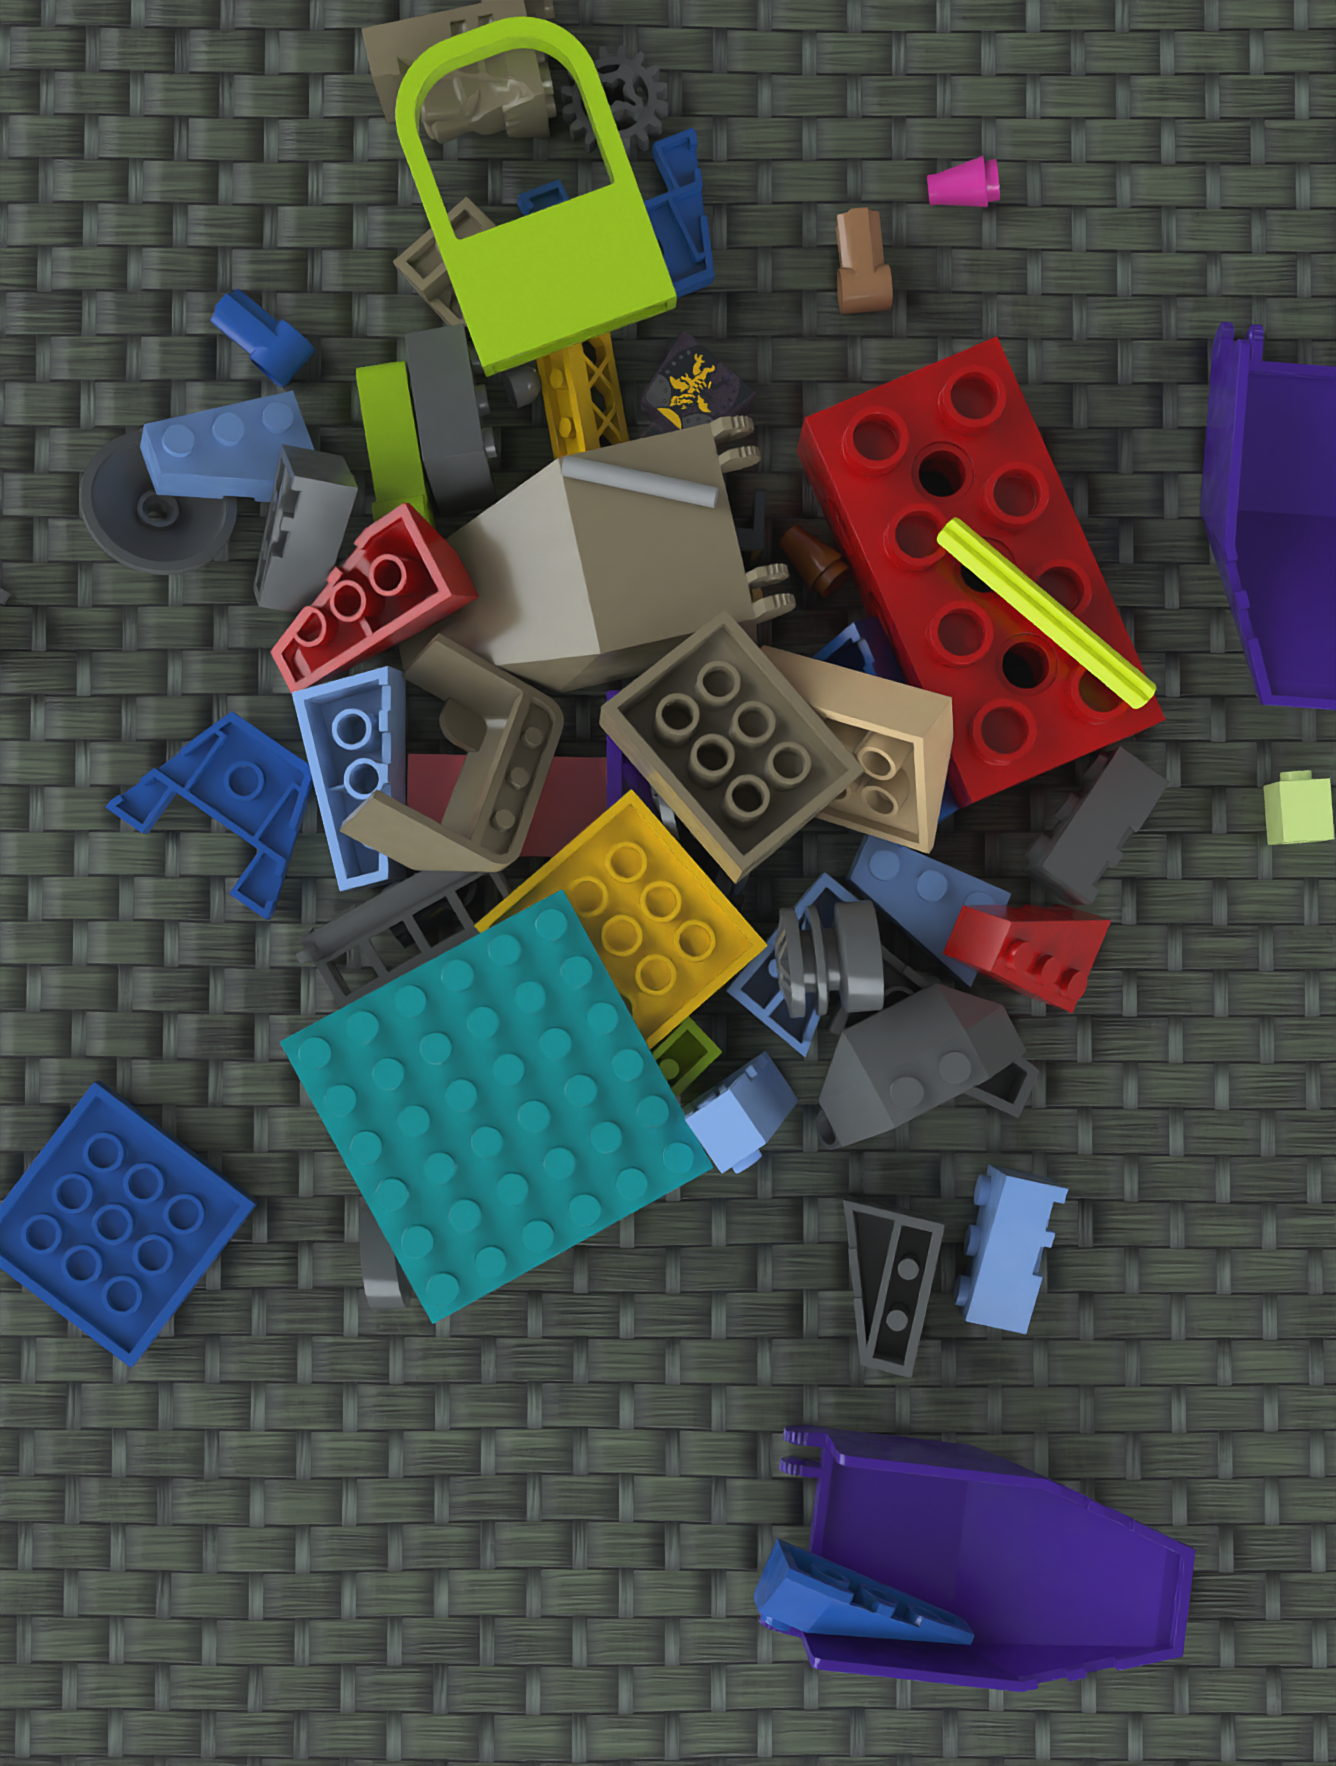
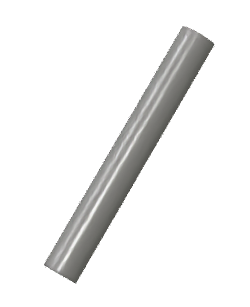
[561,455,719,508]

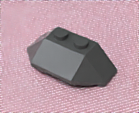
[818,983,1027,1147]

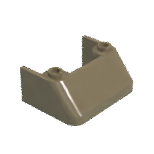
[339,633,564,872]

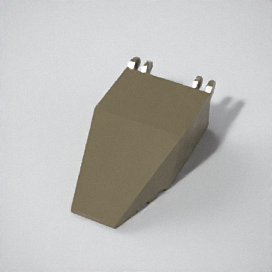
[398,415,796,693]

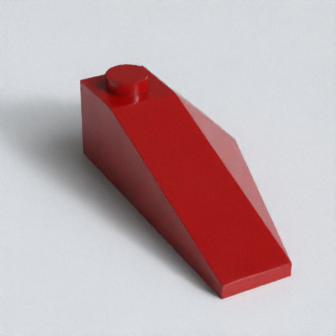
[270,502,479,694]

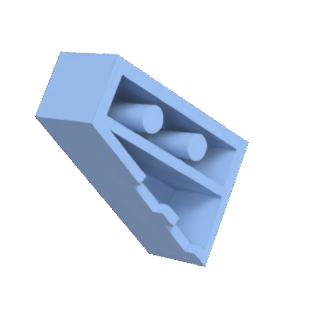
[683,1051,799,1174]

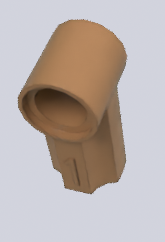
[835,207,893,315]

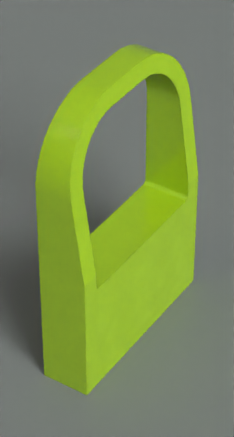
[395,16,677,377]

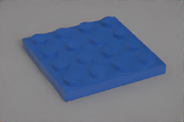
[0,1080,259,1368]

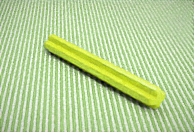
[937,517,1157,709]

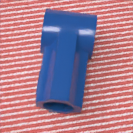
[210,288,316,389]

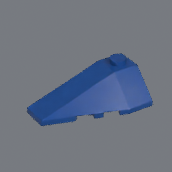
[753,1538,974,1645]

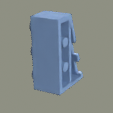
[140,390,314,502]
[844,834,1011,987]
[724,872,859,1057]
[953,1164,1068,1334]

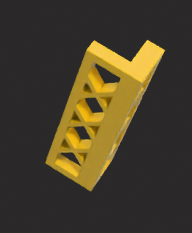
[536,332,629,460]

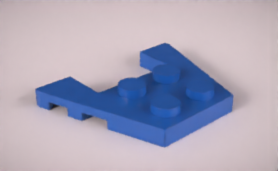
[517,128,715,298]
[105,711,314,920]

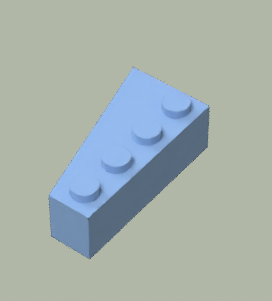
[292,666,406,892]

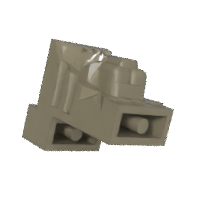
[362,0,557,144]

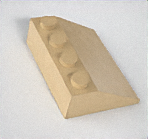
[760,645,953,854]

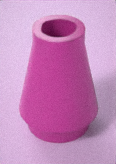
[927,156,1000,208]

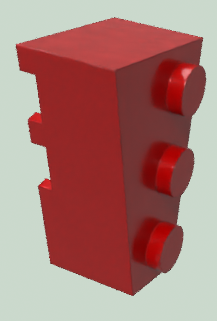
[942,904,1111,1013]

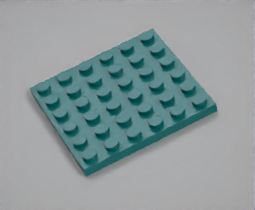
[280,889,714,1324]

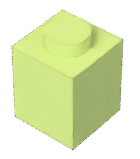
[1263,770,1335,845]

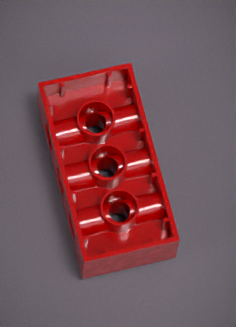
[796,336,1166,810]

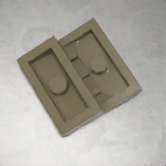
[393,197,496,339]

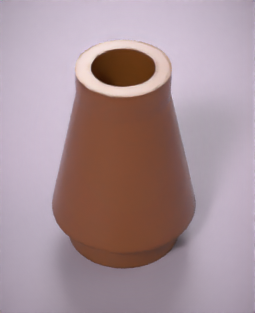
[778,524,851,598]

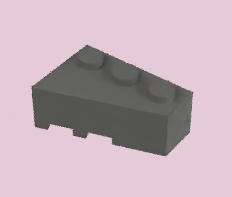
[404,323,498,516]
[253,444,358,613]
[1022,746,1170,906]

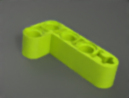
[356,360,436,530]

